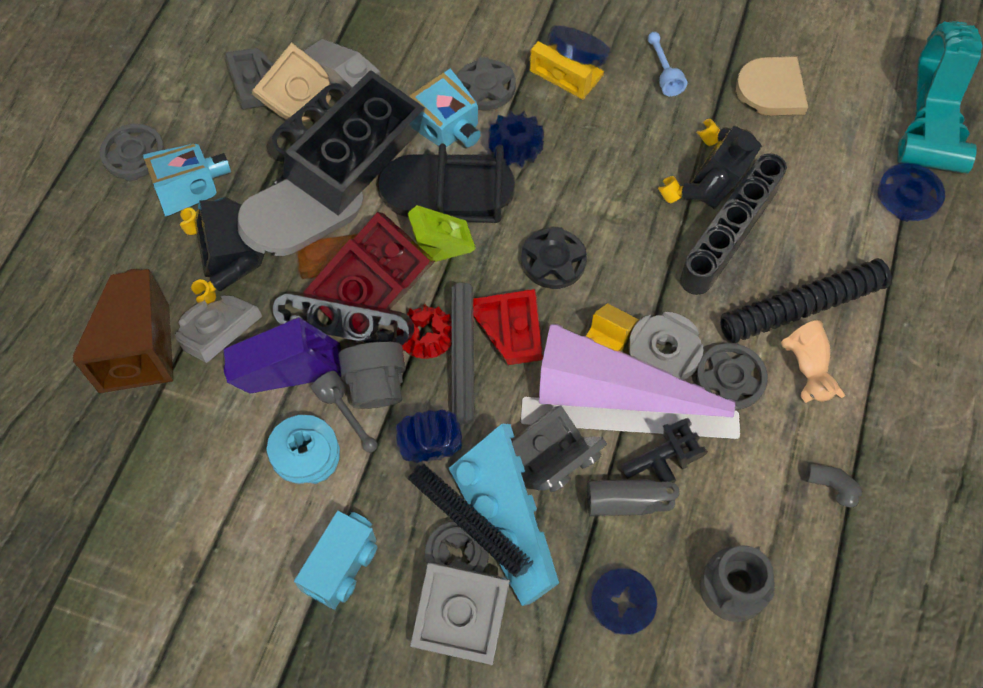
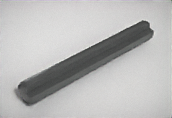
[452,282,475,424]

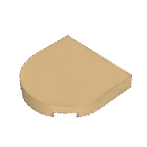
[252,42,331,122]
[736,57,808,116]

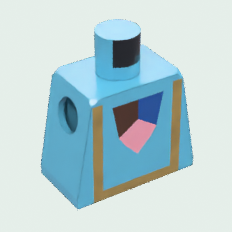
[409,69,481,147]
[143,144,231,216]

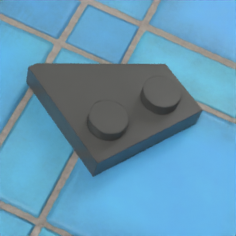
[225,48,274,109]

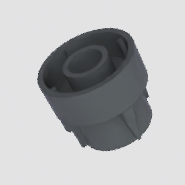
[338,342,406,409]
[700,546,775,622]

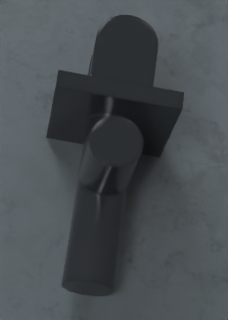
[620,418,708,483]

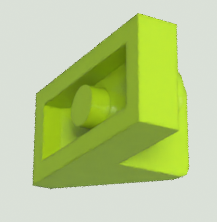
[408,205,476,262]

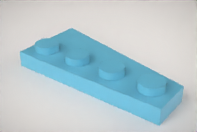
[449,424,559,606]

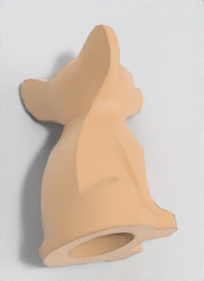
[781,320,845,403]

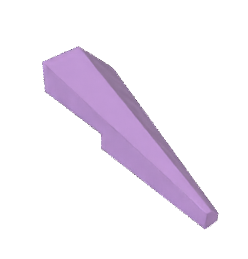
[539,324,735,417]

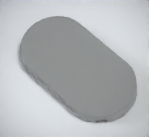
[237,179,363,256]

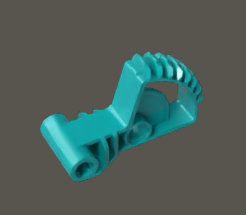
[897,21,983,174]

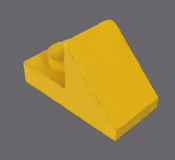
[586,303,639,351]

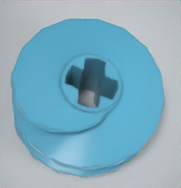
[267,415,340,484]

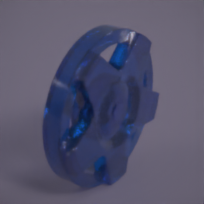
[877,163,945,222]

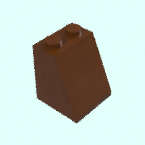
[73,269,174,393]

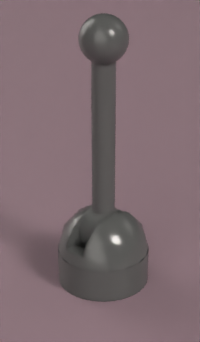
[311,371,378,453]

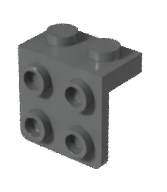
[511,406,607,492]

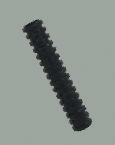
[720,258,892,344]

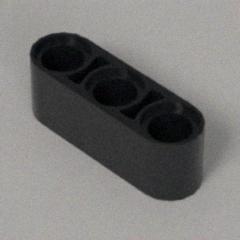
[267,83,348,162]

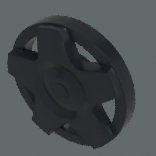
[521,227,587,289]

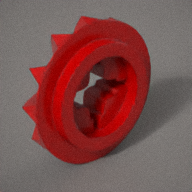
[397,303,452,359]

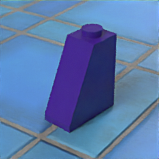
[224,317,341,394]

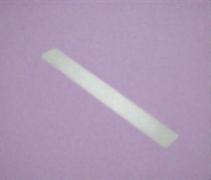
[521,397,740,439]

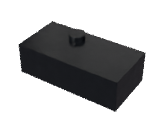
[283,70,425,216]

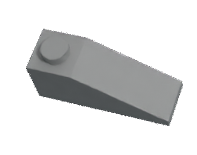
[303,39,381,91]

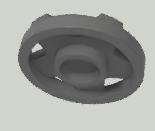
[457,57,516,110]
[100,124,165,181]
[696,343,768,410]

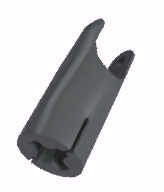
[587,479,680,517]

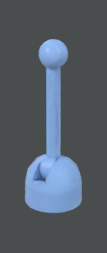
[648,32,688,96]

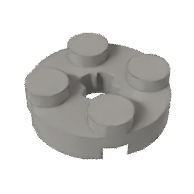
[628,312,704,380]

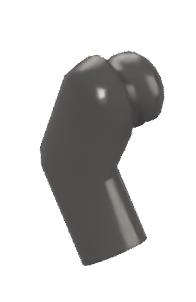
[806,463,862,508]

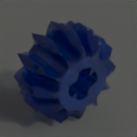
[488,110,544,168]
[396,409,462,463]

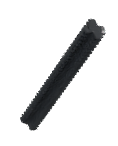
[408,463,533,579]

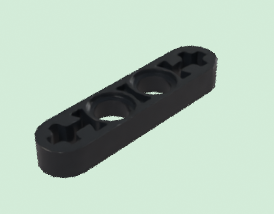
[273,292,414,345]

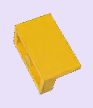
[530,41,604,100]

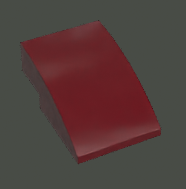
[303,212,435,342]

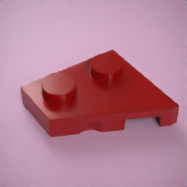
[473,289,544,365]

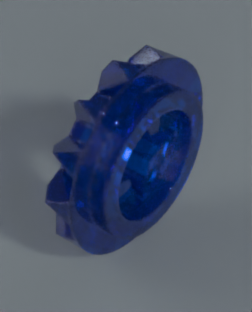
[591,568,657,636]

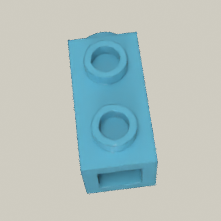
[294,511,377,610]

